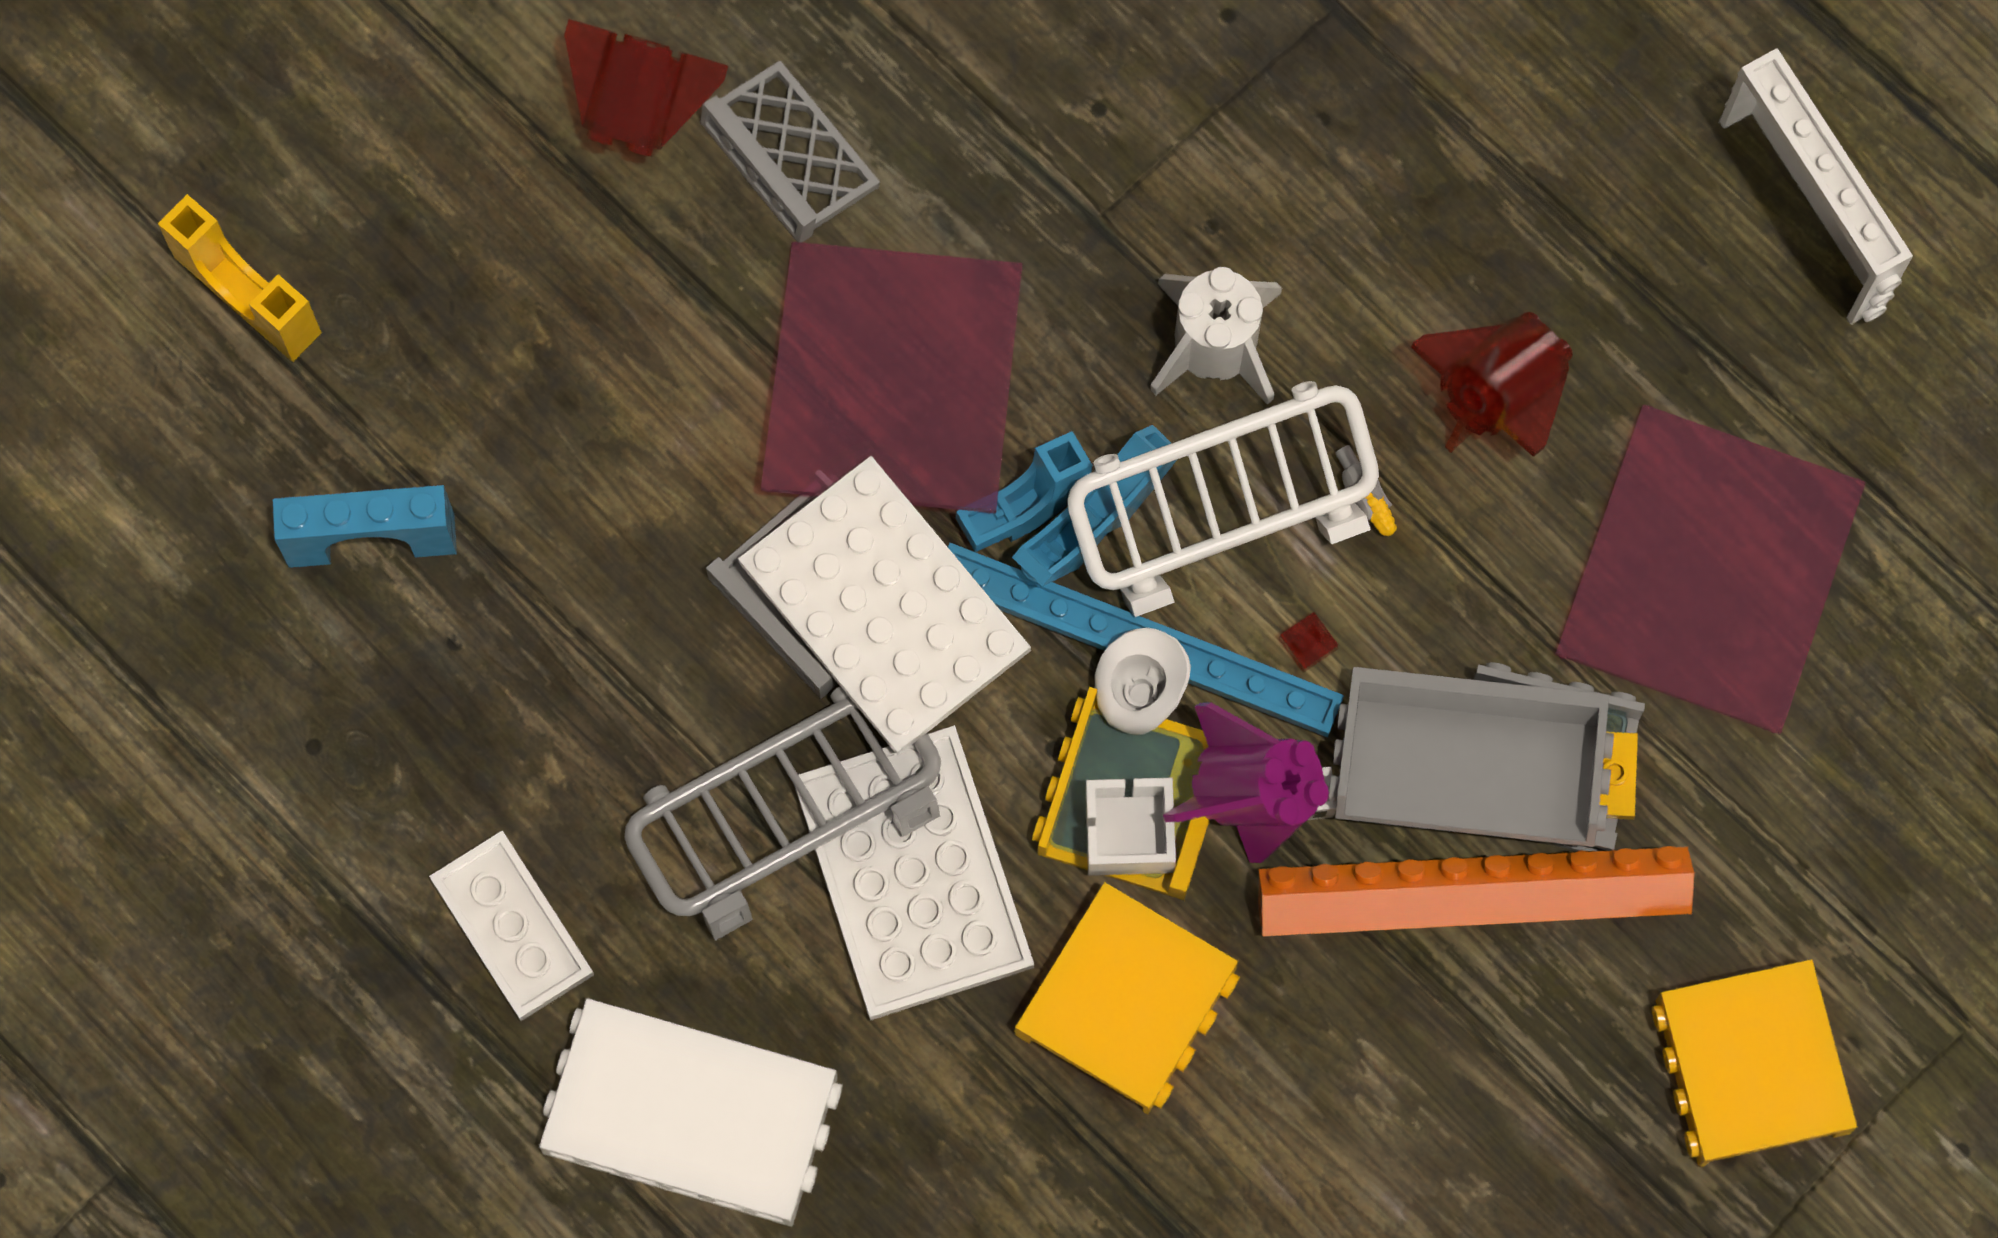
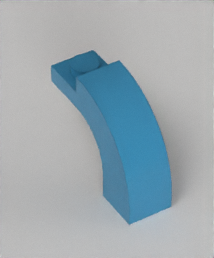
[955,431,1093,552]

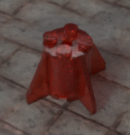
[564,18,729,157]
[1411,312,1573,457]

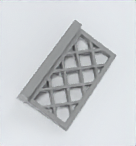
[700,61,880,244]

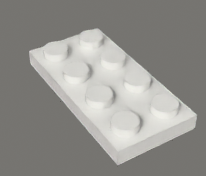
[429,831,594,1021]

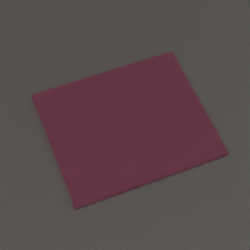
[761,242,1023,513]
[1555,404,1866,734]

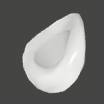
[1094,628,1191,735]

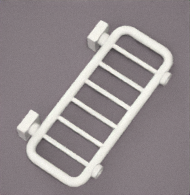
[1067,381,1379,617]

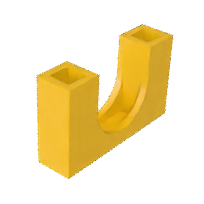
[158,194,322,362]

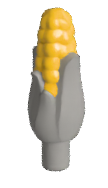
[1335,445,1397,536]

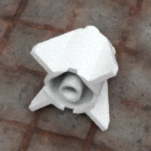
[1150,267,1282,404]

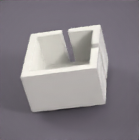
[1085,778,1176,875]

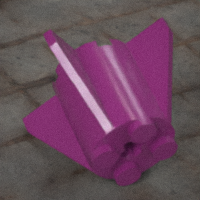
[1163,702,1329,863]

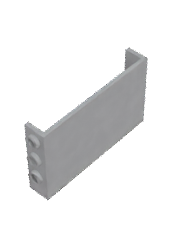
[1329,667,1614,847]

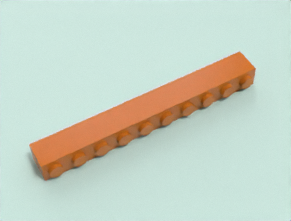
[1259,846,1694,936]

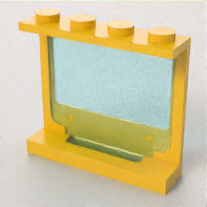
[1032,687,1210,900]

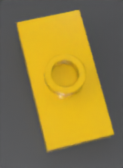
[1599,732,1638,820]

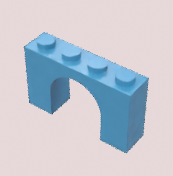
[273,485,457,568]

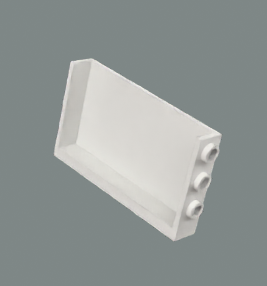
[1720,48,1913,325]
[539,998,843,1227]

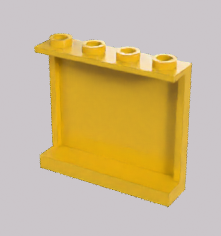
[1015,882,1240,1115]
[1652,960,1857,1167]

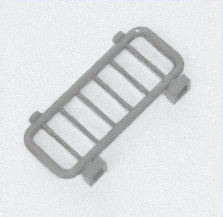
[624,686,941,940]

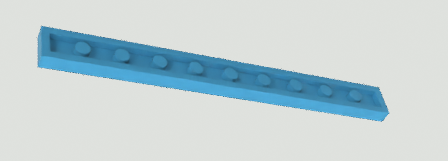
[948,543,1344,738]

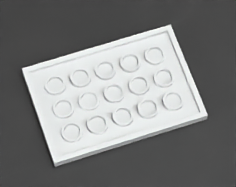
[738,456,1031,756]
[794,726,1034,1020]

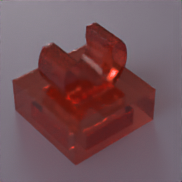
[1279,612,1339,673]

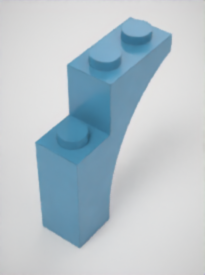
[1012,425,1178,586]

